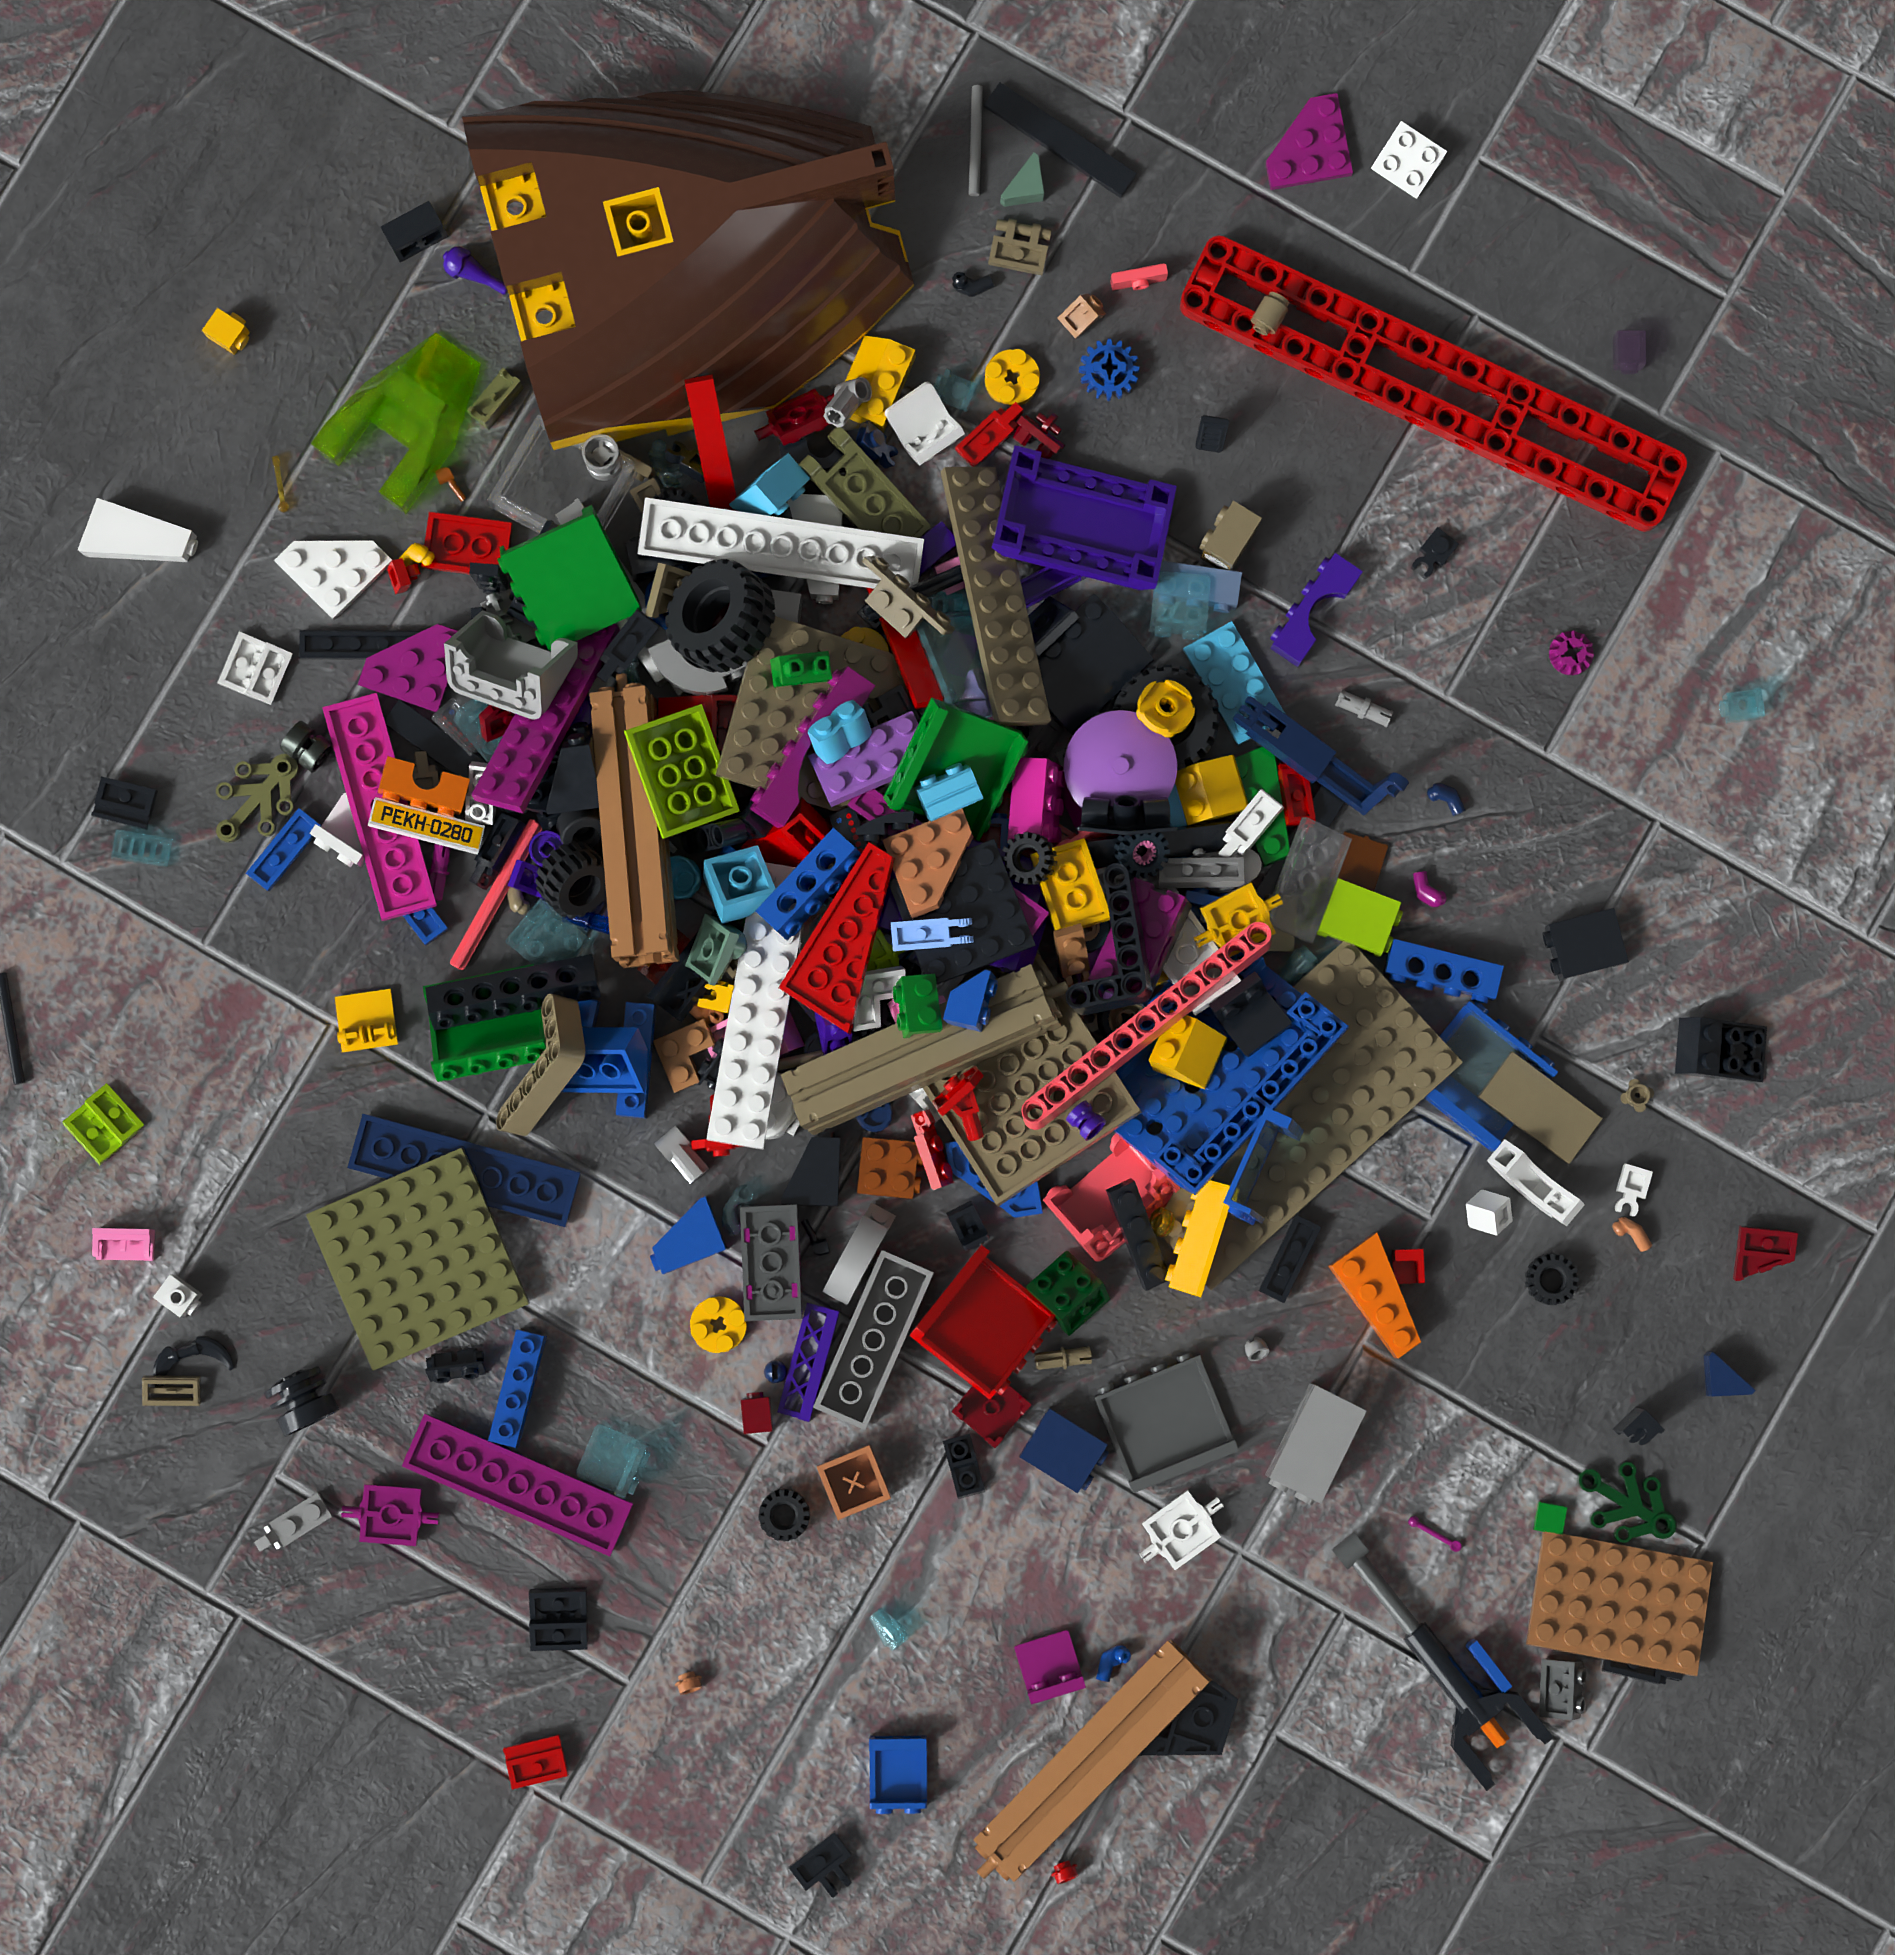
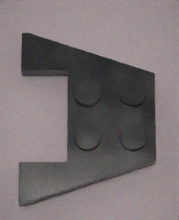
[1138,1680,1238,1756]

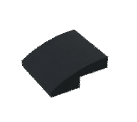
[529,1587,588,1651]

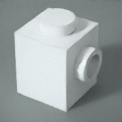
[153,1274,203,1318]

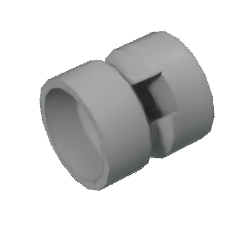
[582,434,623,481]

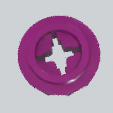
[1549,630,1594,675]

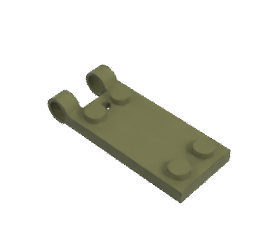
[798,427,931,538]

